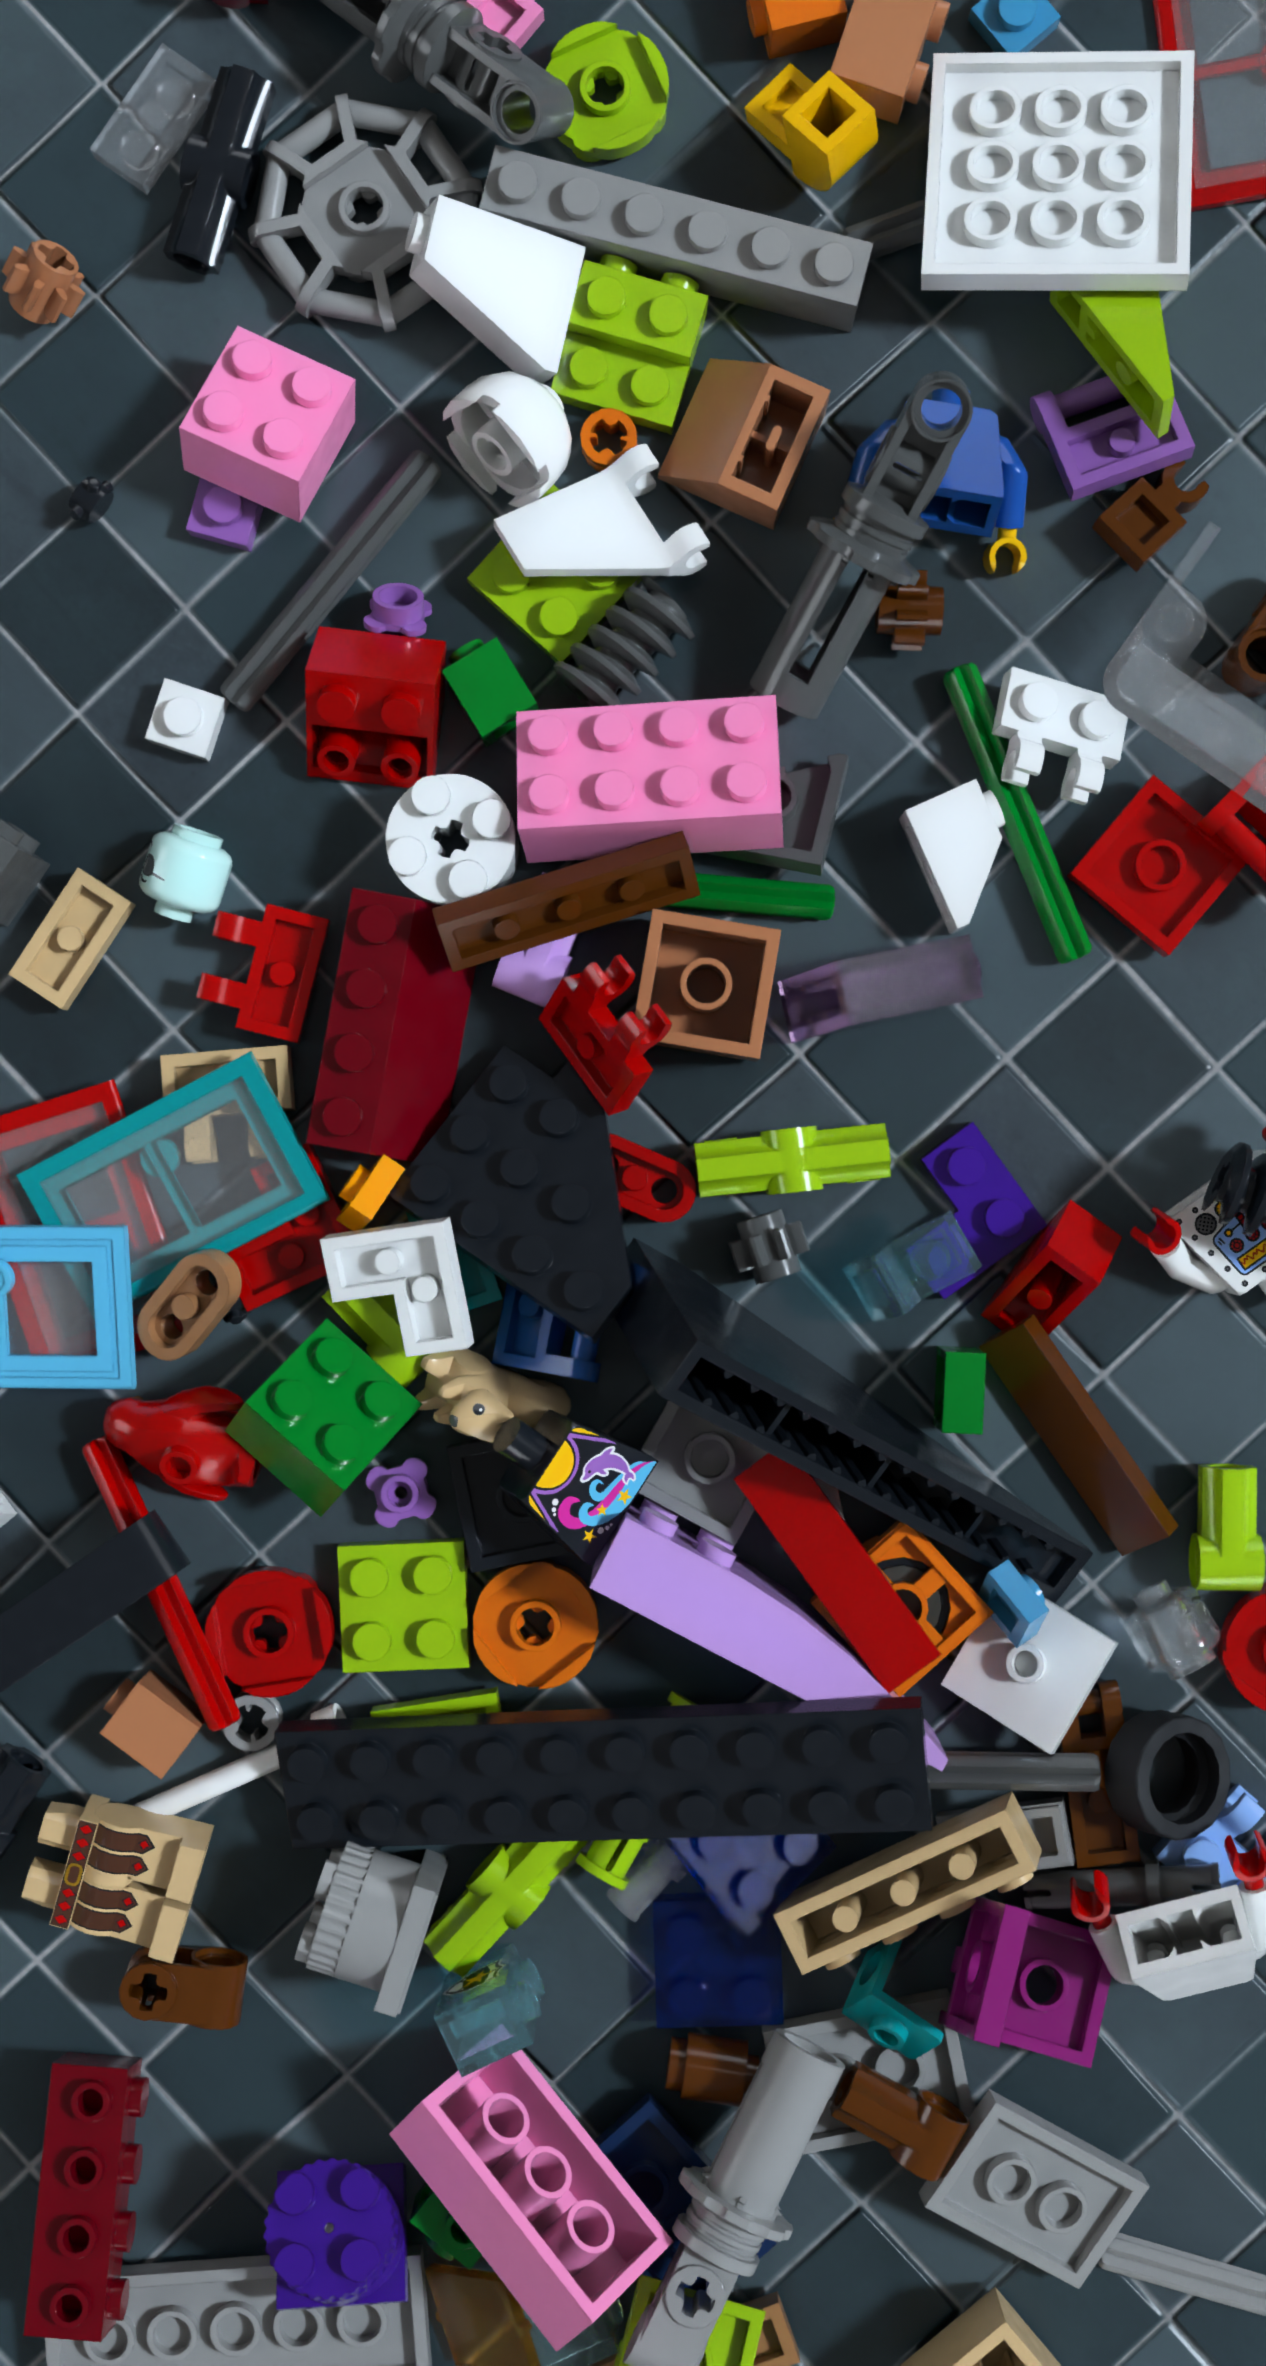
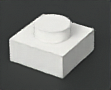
[145,678,229,762]

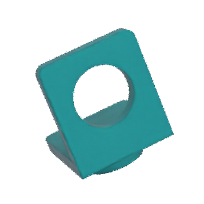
[841,1939,944,2059]

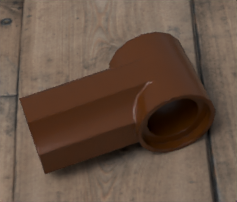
[830,2060,970,2182]

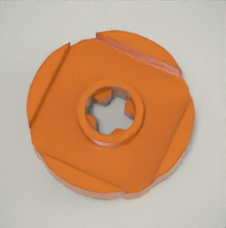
[473,1558,599,1689]

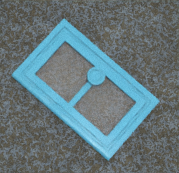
[0,1225,137,1390]

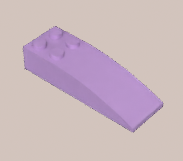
[589,1498,948,1771]

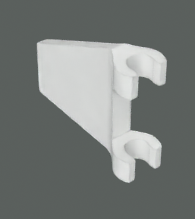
[494,444,710,577]

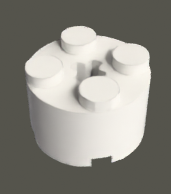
[385,774,520,906]

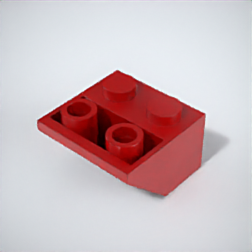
[305,626,446,788]

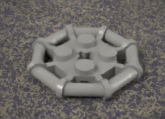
[248,93,484,333]

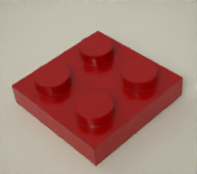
[1067,774,1246,957]

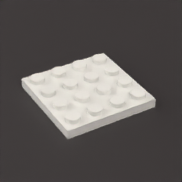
[921,50,1195,291]

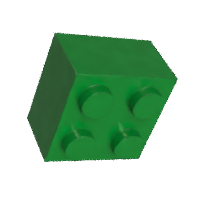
[225,1318,422,1517]

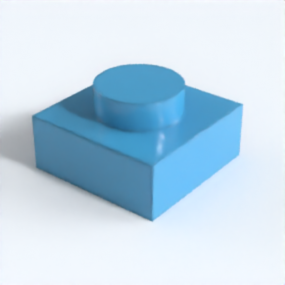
[968,0,1061,53]
[978,1560,1049,1648]

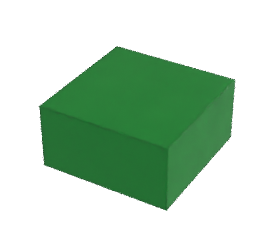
[933,1346,987,1435]

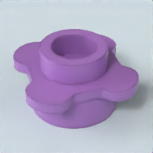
[364,583,432,637]
[366,1457,437,1528]

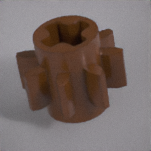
[875,569,944,651]

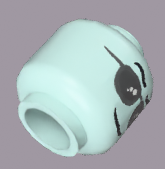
[139,823,233,923]

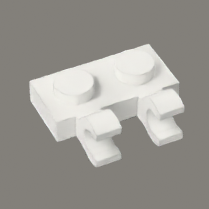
[992,666,1131,805]

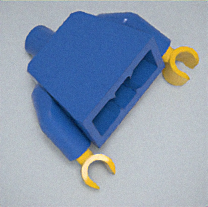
[833,387,1028,574]

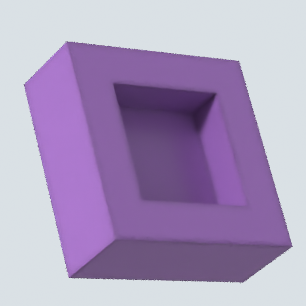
[186,478,264,552]

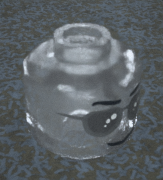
[1123,1579,1221,1681]

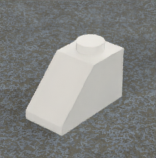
[899,779,1005,935]

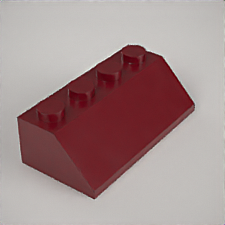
[306,887,477,1162]

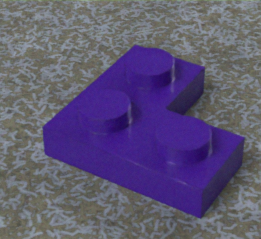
[905,1122,1047,1300]

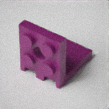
[938,1897,1112,2068]

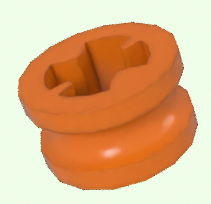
[580,408,637,472]

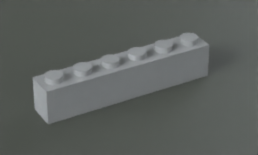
[479,145,874,332]

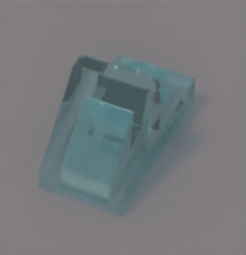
[842,1210,982,1323]

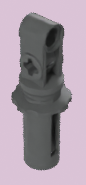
[319,0,574,145]
[750,371,973,719]

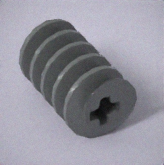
[553,576,695,707]

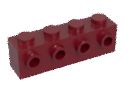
[23,2052,149,2342]

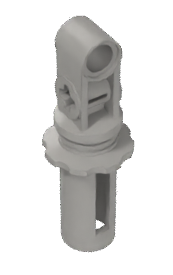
[623,2028,845,2366]

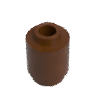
[665,2032,759,2107]

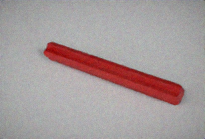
[82,1435,240,1732]

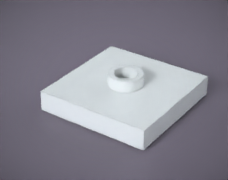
[941,1597,1119,1755]

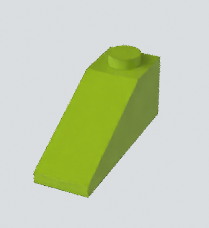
[1049,291,1175,439]

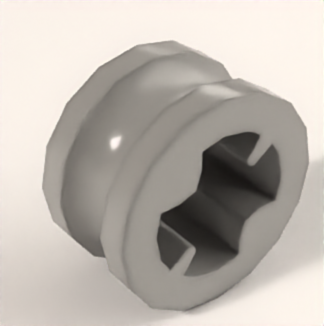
[223,1691,283,1751]

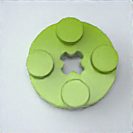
[546,21,669,163]

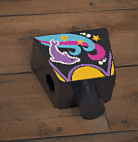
[493,1410,659,1566]

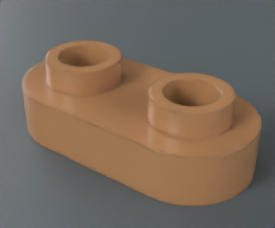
[137,1248,242,1361]

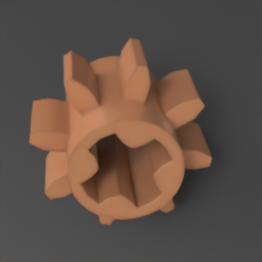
[2,240,85,324]

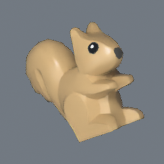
[415,1349,571,1443]

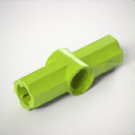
[694,1123,891,1198]
[424,1841,588,1978]

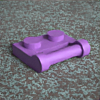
[1030,376,1195,502]

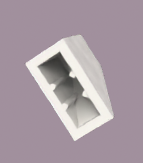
[405,194,586,384]

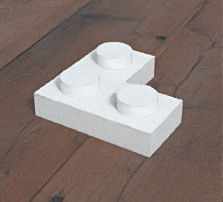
[320,1217,475,1357]

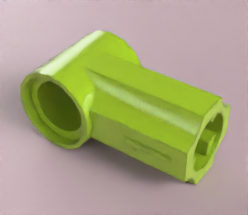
[322,1288,429,1389]
[1188,1463,1265,1591]

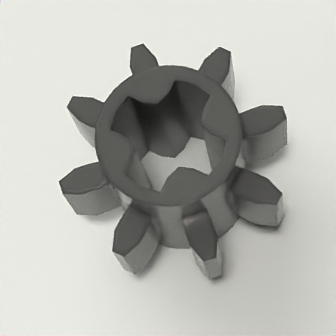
[728,1209,810,1285]

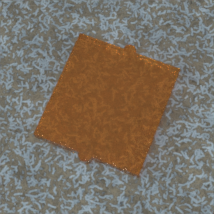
[425,2263,541,2366]

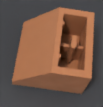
[658,358,831,530]

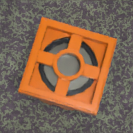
[810,1520,994,1697]

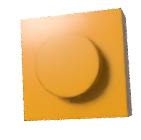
[336,1154,405,1231]

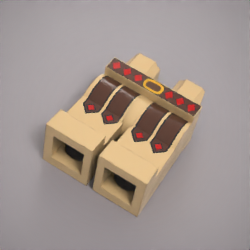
[21,1794,214,1964]

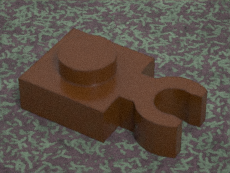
[1092,461,1209,573]

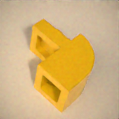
[744,63,878,191]

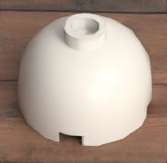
[443,371,572,508]

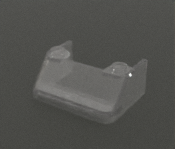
[1103,521,1266,813]

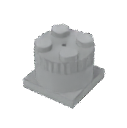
[294,1841,449,2018]

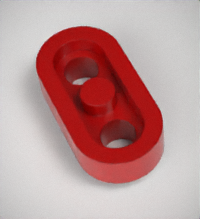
[610,1133,696,1223]

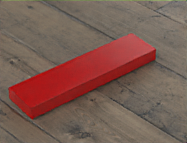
[733,1453,942,1693]

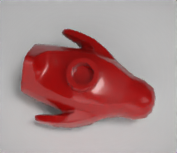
[103,1385,262,1502]

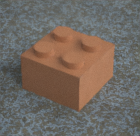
[635,909,782,1062]

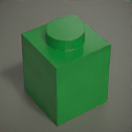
[442,637,539,748]

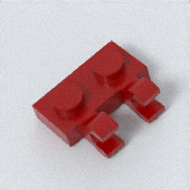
[196,903,331,1044]
[538,955,672,1116]

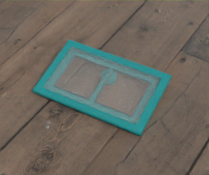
[16,1051,330,1318]

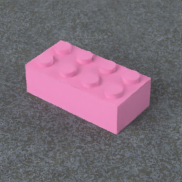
[516,695,784,863]
[389,2031,674,2352]

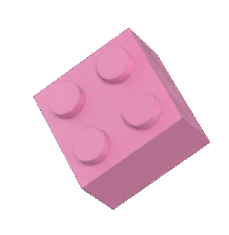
[179,326,356,523]

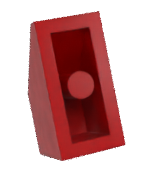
[981,1199,1122,1335]

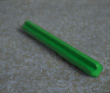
[943,662,1092,964]

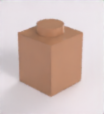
[100,1669,205,1779]

